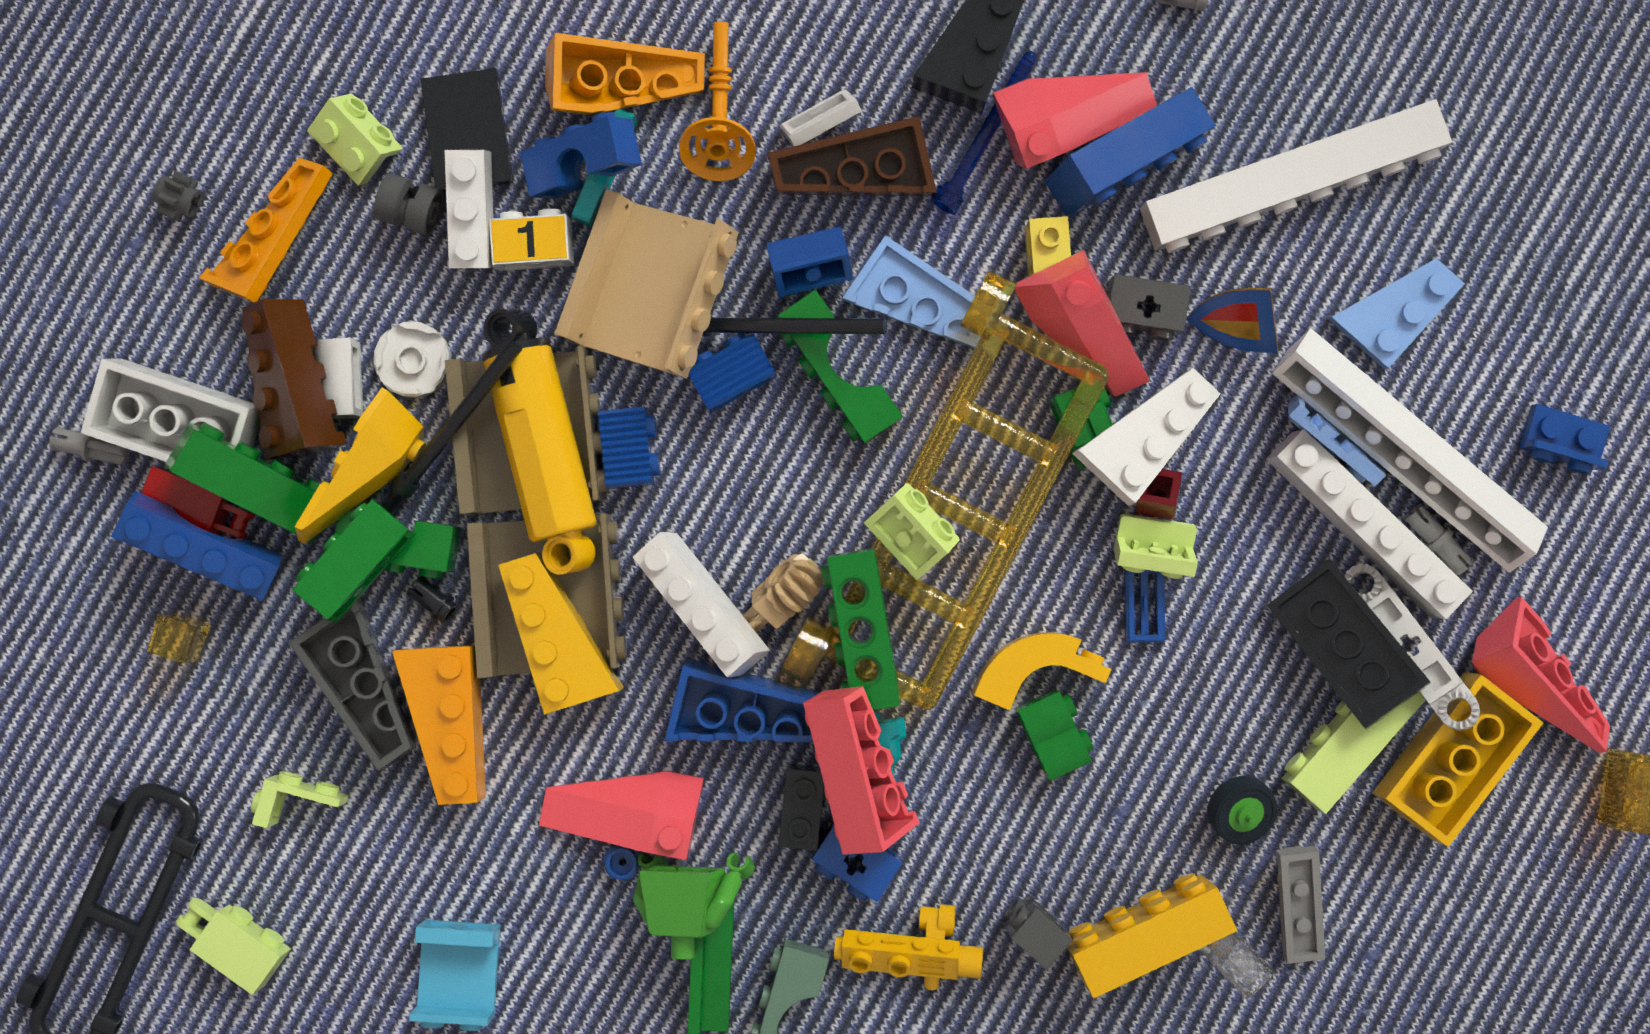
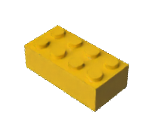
[1372,672,1543,847]
[1067,873,1238,999]

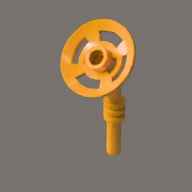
[679,21,756,181]

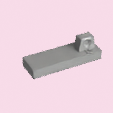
[1276,845,1325,964]

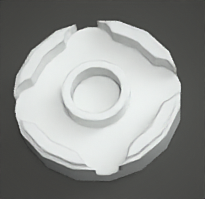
[374,322,452,398]

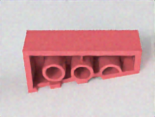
[803,686,920,855]

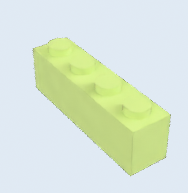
[1281,692,1426,814]

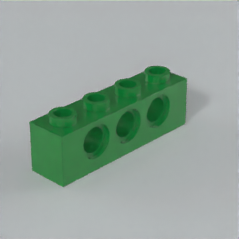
[822,548,901,710]

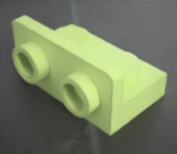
[864,483,960,580]

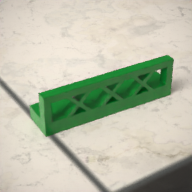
[688,900,735,1034]

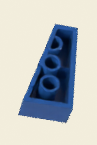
[1045,87,1216,219]

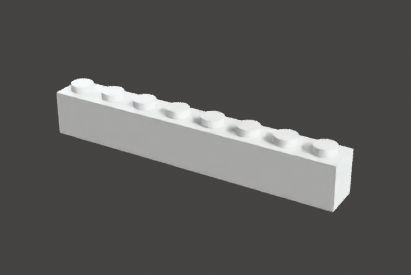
[1140,99,1452,253]
[1272,328,1548,573]

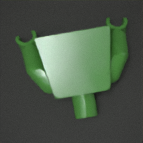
[633,852,755,959]

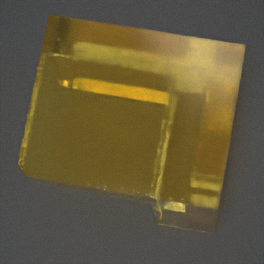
[146,613,211,663]

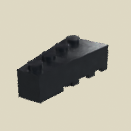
[911,0,1024,114]

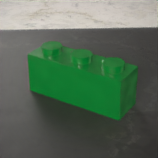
[292,499,415,623]

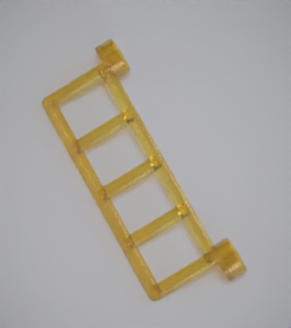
[780,270,1109,710]

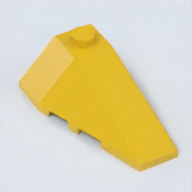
[295,388,426,544]

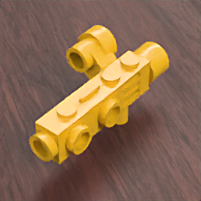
[834,904,983,990]

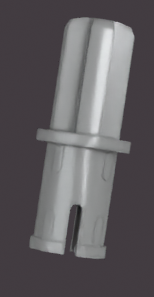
[49,427,130,465]

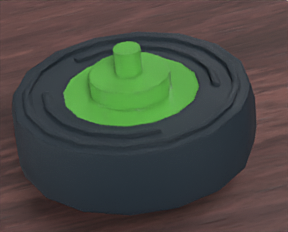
[1207,775,1277,845]

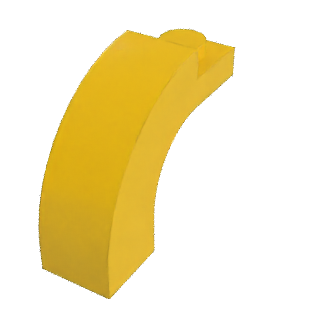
[971,632,1112,710]

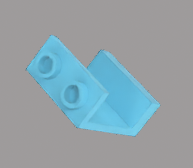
[409,920,501,1031]

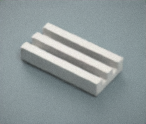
[780,90,862,146]

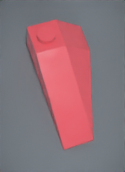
[992,72,1157,169]

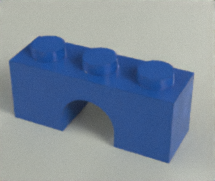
[520,112,642,199]

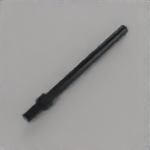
[702,316,887,337]
[380,340,522,514]

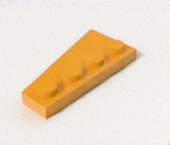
[199,157,333,303]

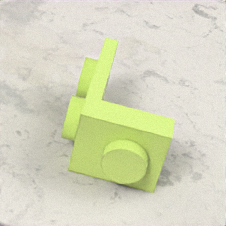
[251,771,349,828]

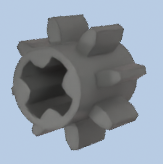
[152,171,202,222]

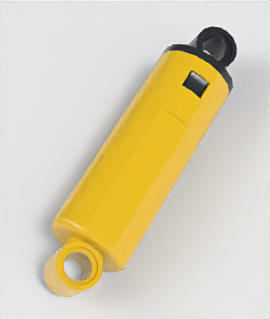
[482,309,596,575]

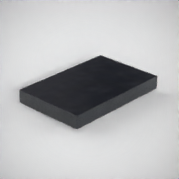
[420,68,513,193]

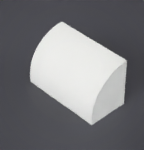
[314,337,363,419]

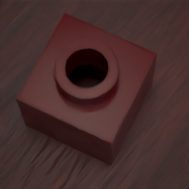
[1136,469,1182,520]

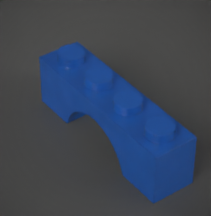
[111,491,283,601]

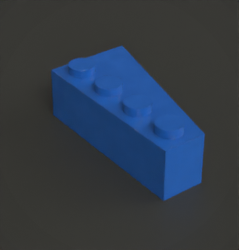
[664,658,821,742]

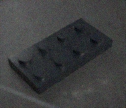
[1267,558,1431,730]

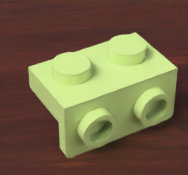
[307,94,402,186]
[1114,514,1198,579]

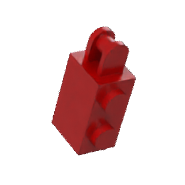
[141,466,256,539]

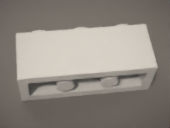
[445,150,495,268]

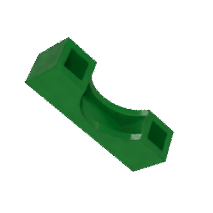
[777,289,903,445]

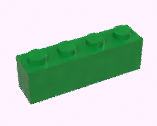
[165,422,321,542]

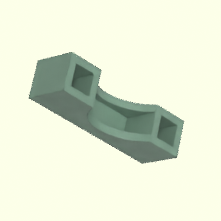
[750,938,829,1034]

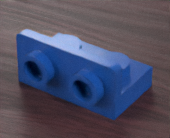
[1519,404,1610,475]

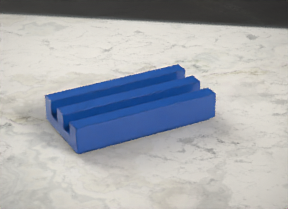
[1124,569,1165,643]

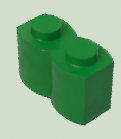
[1015,689,1094,781]

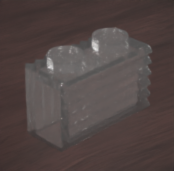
[1199,932,1274,999]

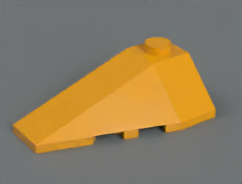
[545,33,705,115]

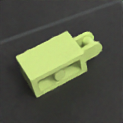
[176,897,291,995]

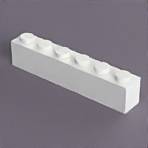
[1266,429,1473,619]

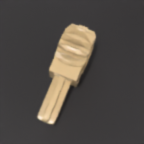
[743,554,824,633]

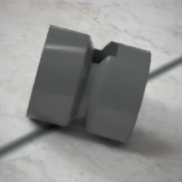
[374,172,444,237]

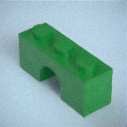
[335,511,461,579]

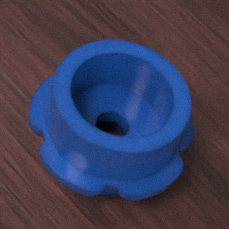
[604,845,641,881]

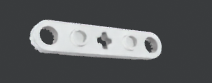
[1344,564,1480,731]

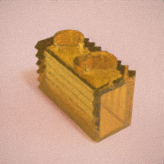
[1596,748,1650,835]

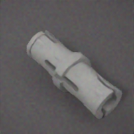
[1403,503,1475,576]

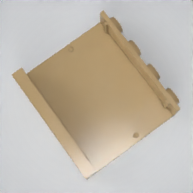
[554,190,739,379]

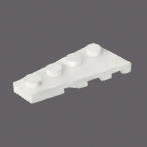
[1072,368,1221,506]

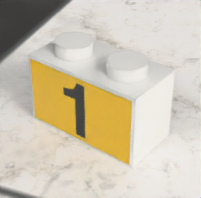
[489,209,574,271]

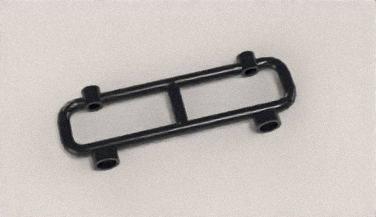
[16,783,202,1034]

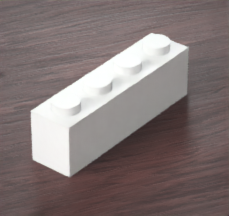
[633,532,770,678]

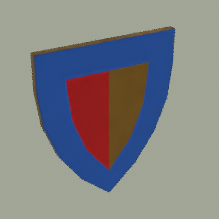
[1186,288,1278,353]

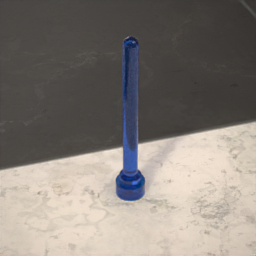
[930,51,1037,215]

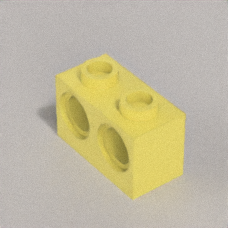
[1024,216,1071,277]

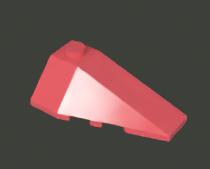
[1013,250,1150,397]
[1472,596,1610,754]
[539,771,704,860]

